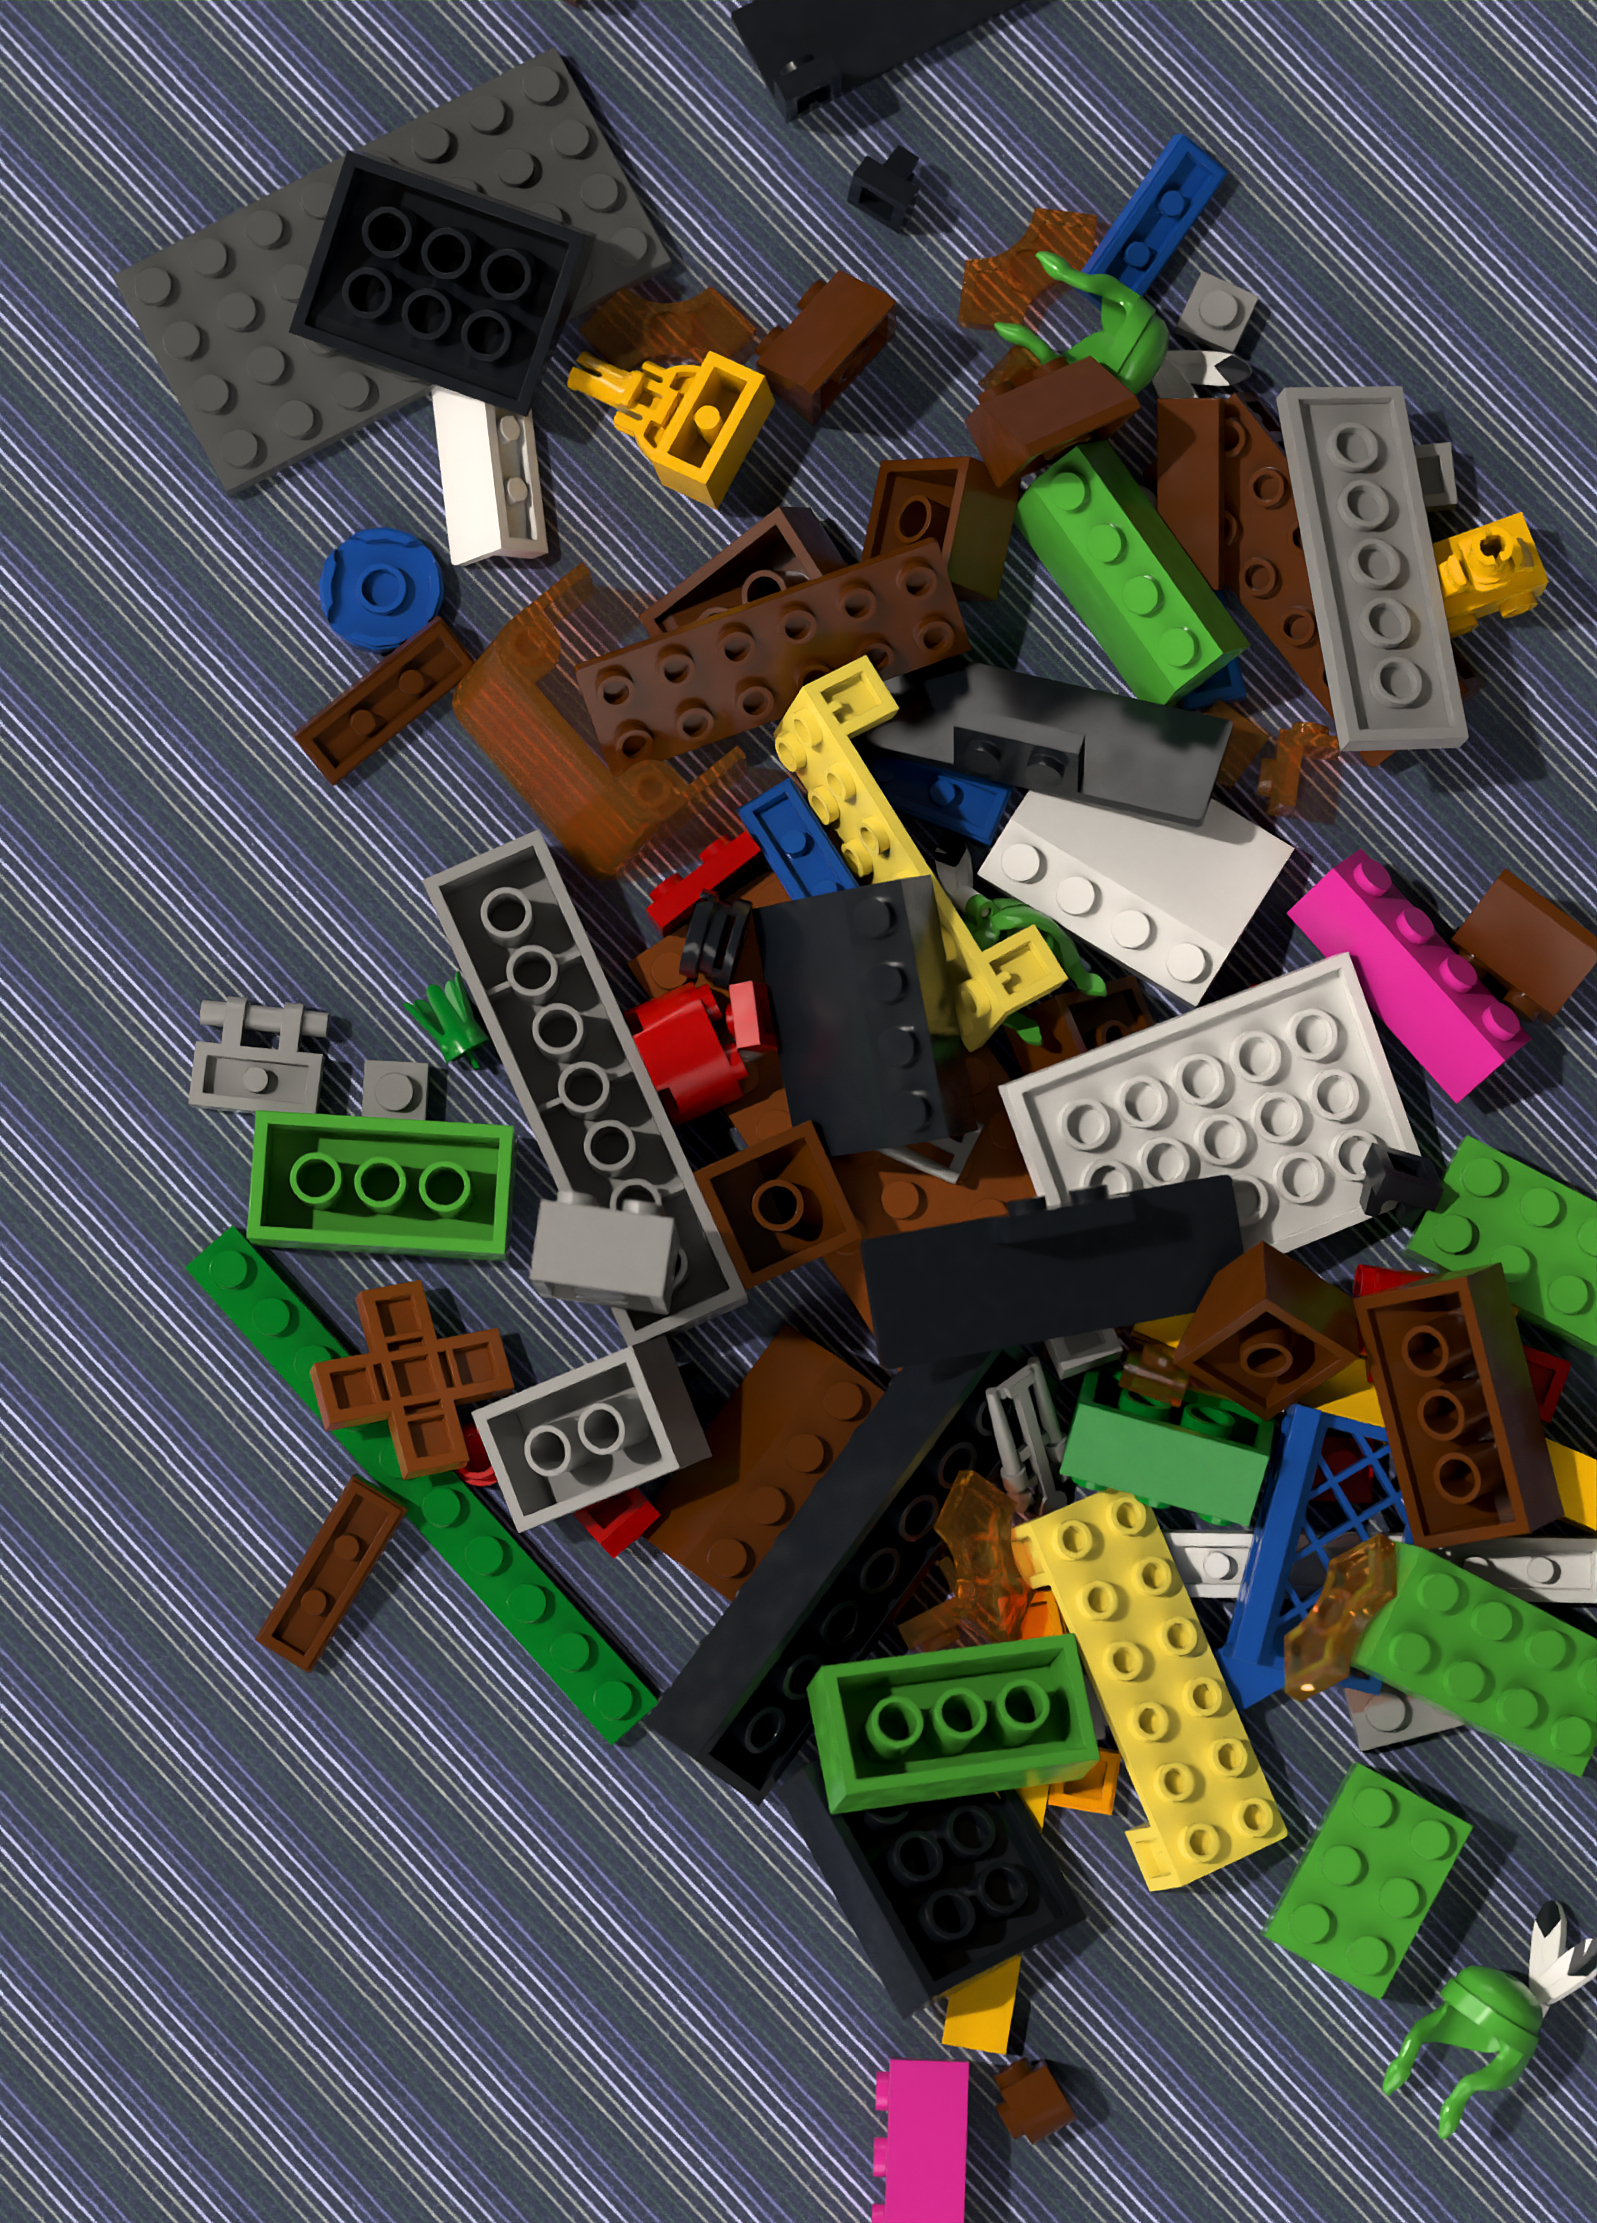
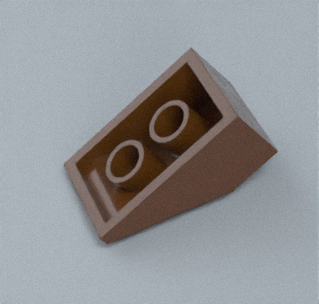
[638,506,848,637]

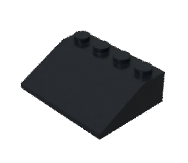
[289,150,597,417]
[752,875,978,1157]
[777,1759,1087,2020]

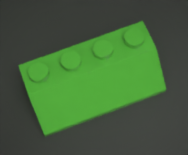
[1013,440,1251,707]

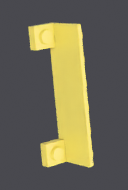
[773,655,1068,1052]
[999,1488,1287,1892]

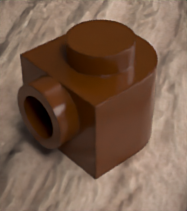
[993,2057,1078,2145]

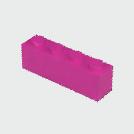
[1287,848,1532,1104]
[871,2057,969,2223]

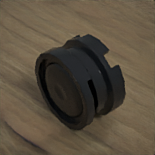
[679,888,753,989]

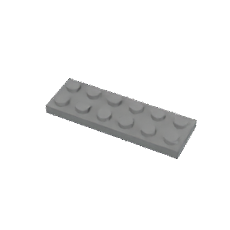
[1276,386,1469,752]

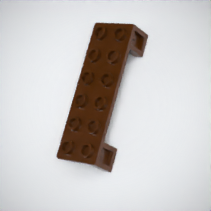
[1143,392,1486,767]
[574,537,972,779]

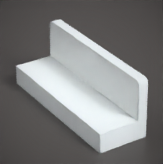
[431,386,548,566]

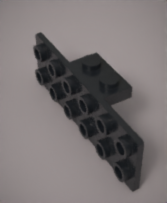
[850,657,1233,827]
[860,1174,1244,1370]

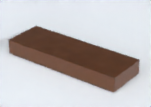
[1157,398,1225,590]
[291,616,479,786]
[255,1473,411,1673]

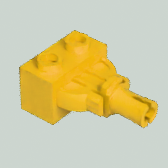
[567,350,775,510]
[1432,512,1549,639]

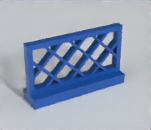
[1223,1404,1415,1696]

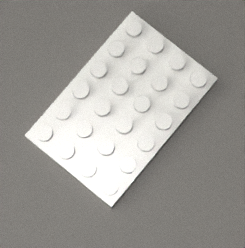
[998,952,1421,1253]

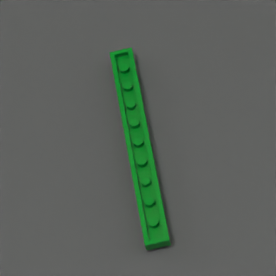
[185,1225,658,1746]

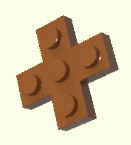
[309,1280,514,1480]

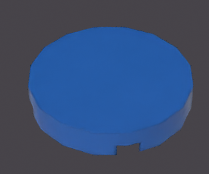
[318,527,445,654]

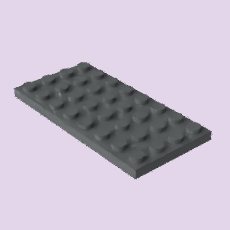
[112,47,672,497]

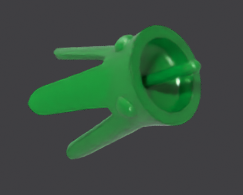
[402,971,490,1069]

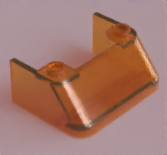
[452,562,747,881]

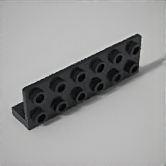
[731,0,1029,124]

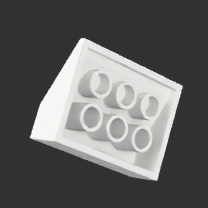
[977,789,1295,1010]

